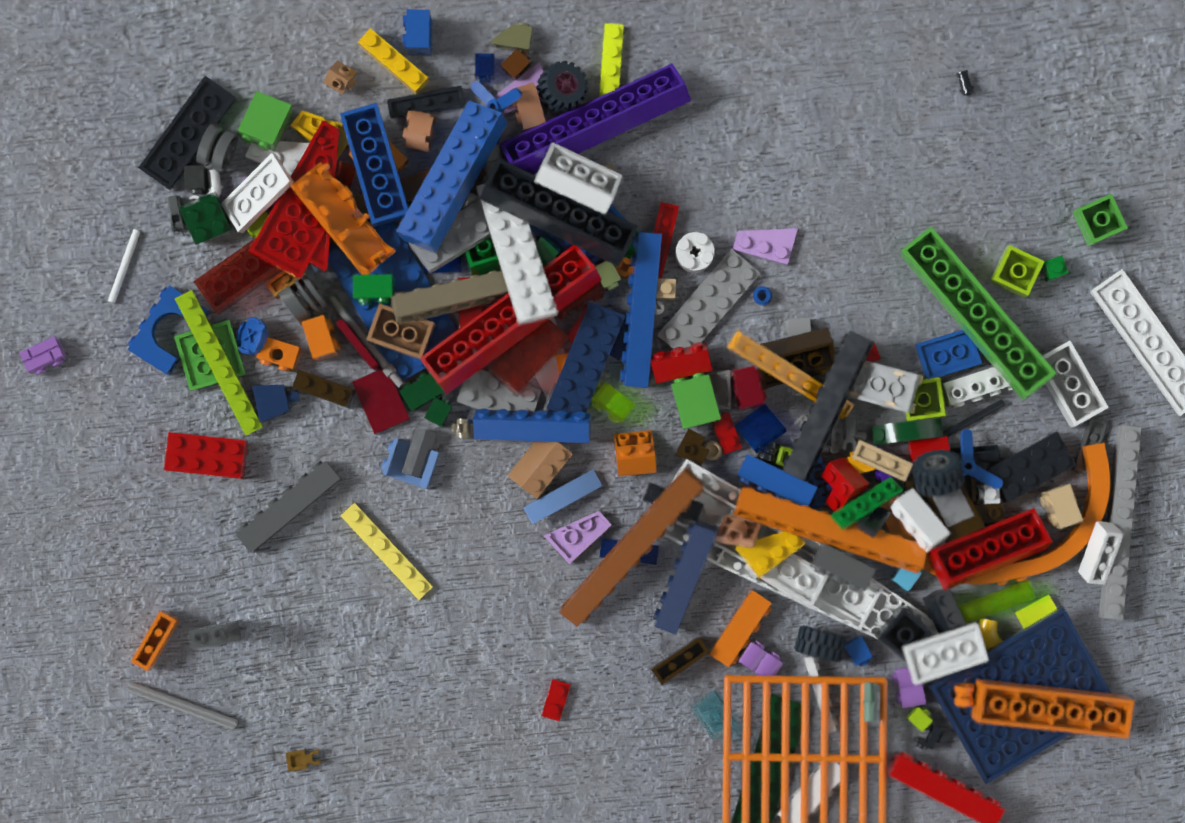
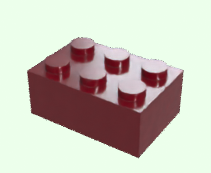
[730,365,767,411]

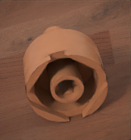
[403,110,436,152]

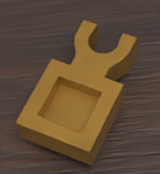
[285,749,321,772]

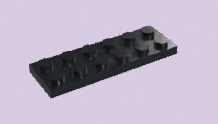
[138,76,237,190]

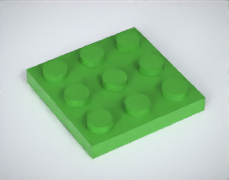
[174,320,246,391]

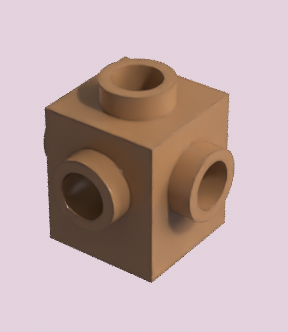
[324,61,357,95]

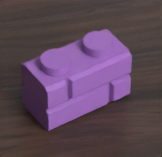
[19,336,67,376]

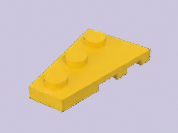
[291,111,349,160]
[735,531,805,579]

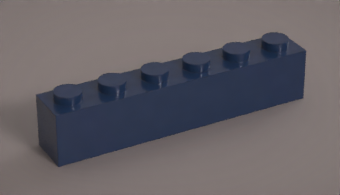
[653,519,718,635]

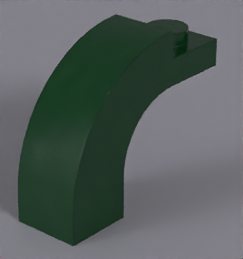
[872,418,943,446]

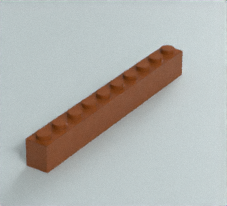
[559,467,704,627]

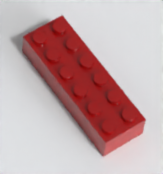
[927,508,1052,591]
[887,751,1005,823]

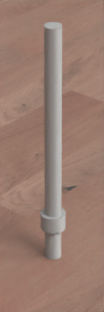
[328,296,404,388]

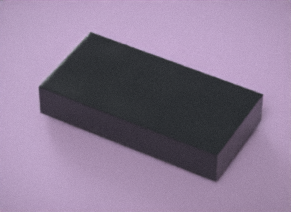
[857,506,891,538]

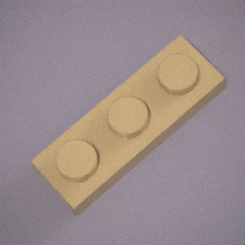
[851,440,913,482]

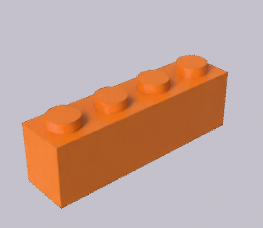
[709,590,772,667]

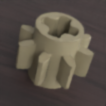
[452,419,474,439]

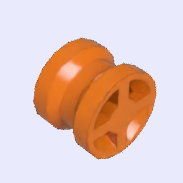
[615,258,633,278]

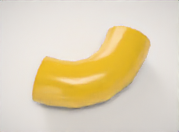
[978,618,1002,651]

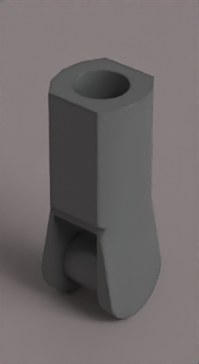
[167,195,185,231]

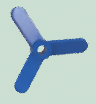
[471,81,522,145]
[960,429,1003,489]

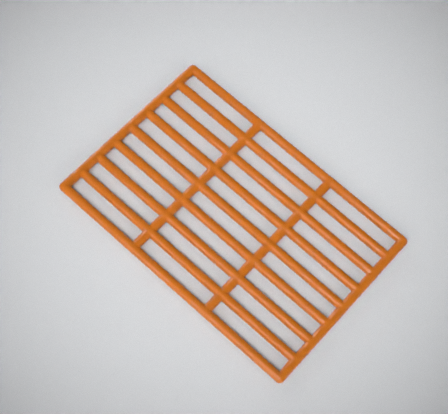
[722,675,888,823]

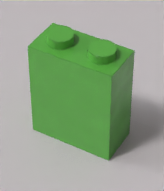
[238,91,293,151]
[671,372,721,430]

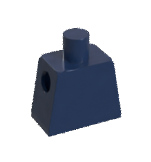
[252,384,300,423]

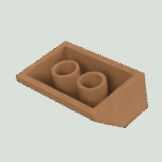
[507,441,573,499]

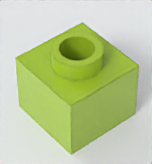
[906,706,933,732]

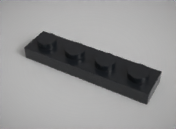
[387,85,465,119]

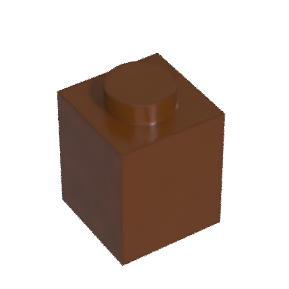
[501,49,531,81]

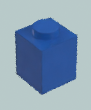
[844,636,873,667]

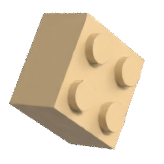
[1040,484,1083,529]

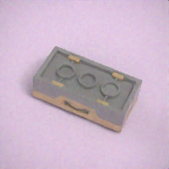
[848,361,923,413]

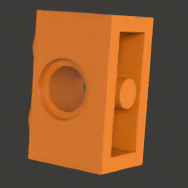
[256,337,302,372]

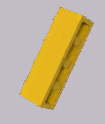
[358,28,429,94]

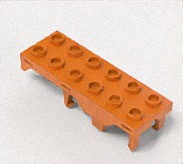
[290,162,396,275]

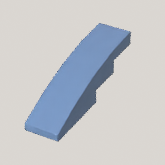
[524,470,602,525]

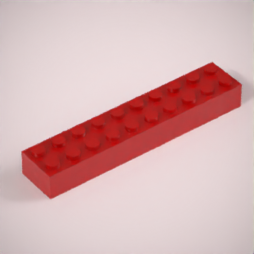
[420,245,602,394]

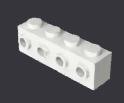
[942,367,1012,408]

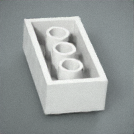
[535,143,622,214]
[1042,341,1109,428]

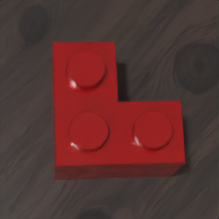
[821,457,869,512]

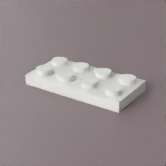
[221,153,294,233]
[744,534,829,609]
[903,622,988,685]

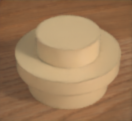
[704,441,722,460]

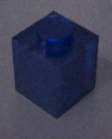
[475,53,495,83]

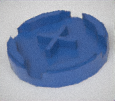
[236,317,268,355]

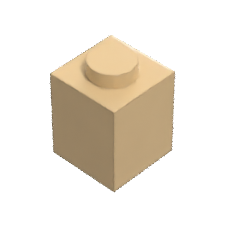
[656,279,676,301]

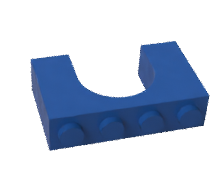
[127,285,211,376]

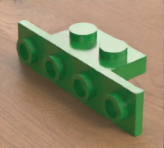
[830,477,903,531]

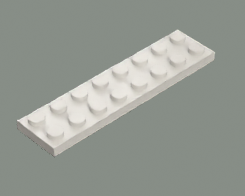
[477,184,557,325]
[1090,269,1185,416]

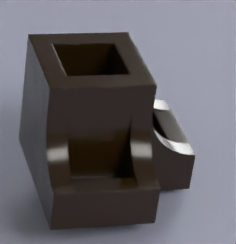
[675,428,710,467]

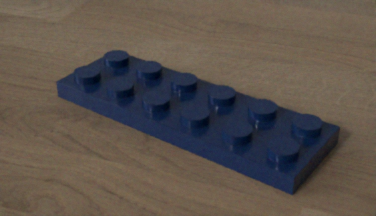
[546,301,625,413]

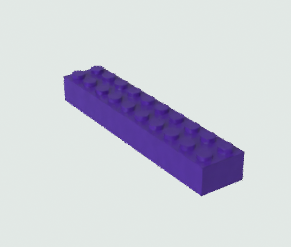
[499,63,691,174]

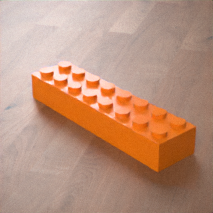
[971,679,1135,739]

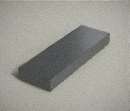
[1072,417,1109,476]

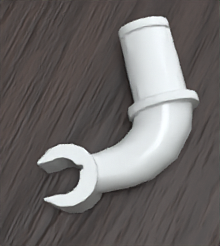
[189,169,223,200]

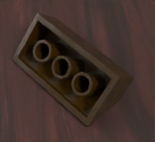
[757,327,835,388]

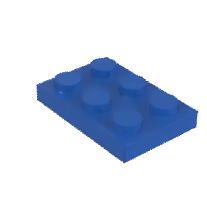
[915,330,982,379]

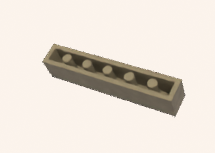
[391,271,509,325]

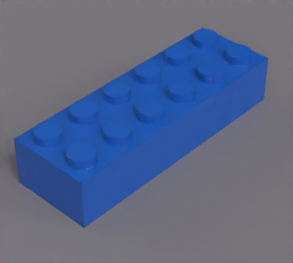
[340,103,409,227]

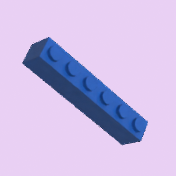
[473,408,591,443]

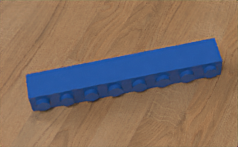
[620,232,662,388]

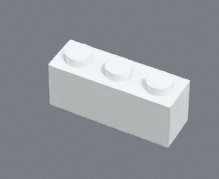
[890,489,950,553]
[1078,521,1124,585]

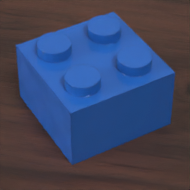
[402,9,432,56]

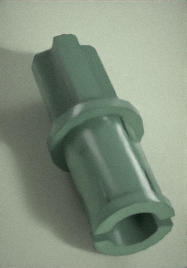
[862,682,878,722]

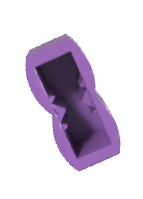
[738,641,783,676]
[892,667,926,708]

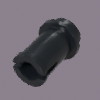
[956,70,974,96]

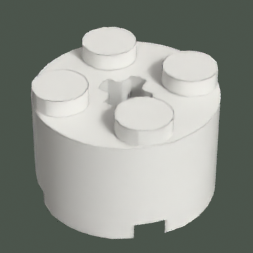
[675,232,714,273]

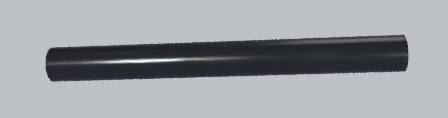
[943,399,1005,437]

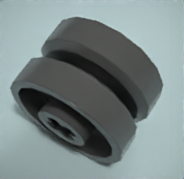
[196,123,238,173]

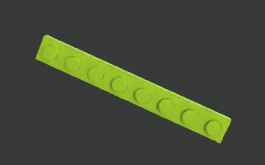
[175,290,263,436]

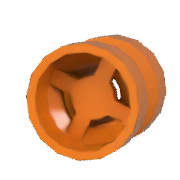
[955,683,974,707]

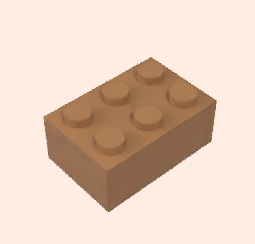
[366,303,435,360]

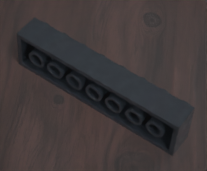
[479,158,638,267]

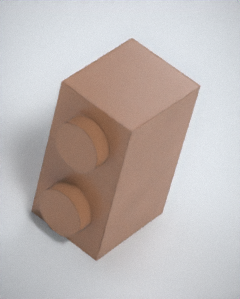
[512,82,546,130]

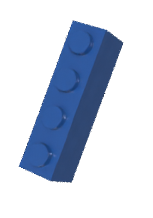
[737,454,817,506]

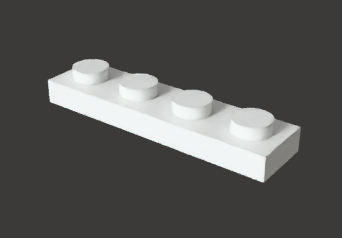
[804,656,838,733]

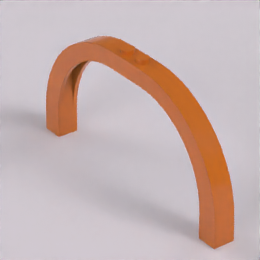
[881,443,1110,585]

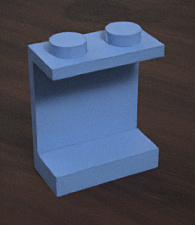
[381,438,440,489]

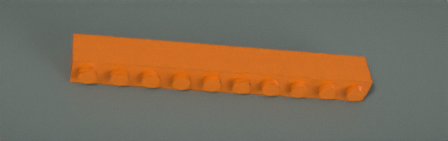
[733,487,927,574]

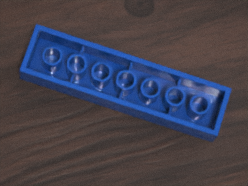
[397,101,507,254]

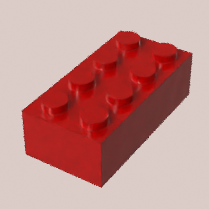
[164,432,248,479]

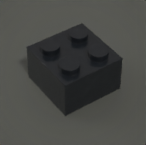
[874,606,933,662]

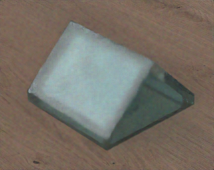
[690,689,736,740]

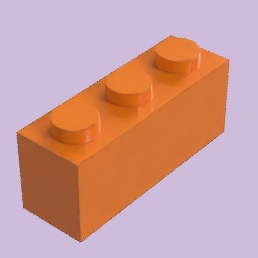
[130,610,181,671]

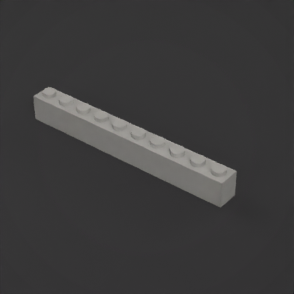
[1099,426,1141,620]

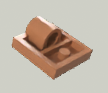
[715,514,763,547]

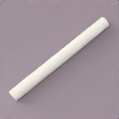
[108,229,140,304]

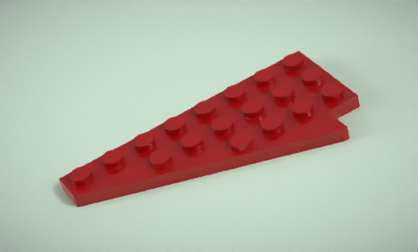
[249,120,339,280]

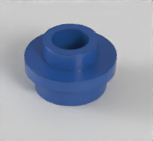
[753,286,772,306]

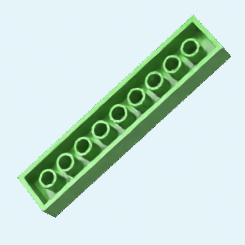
[900,226,1056,402]

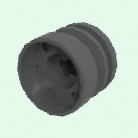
[278,274,329,325]

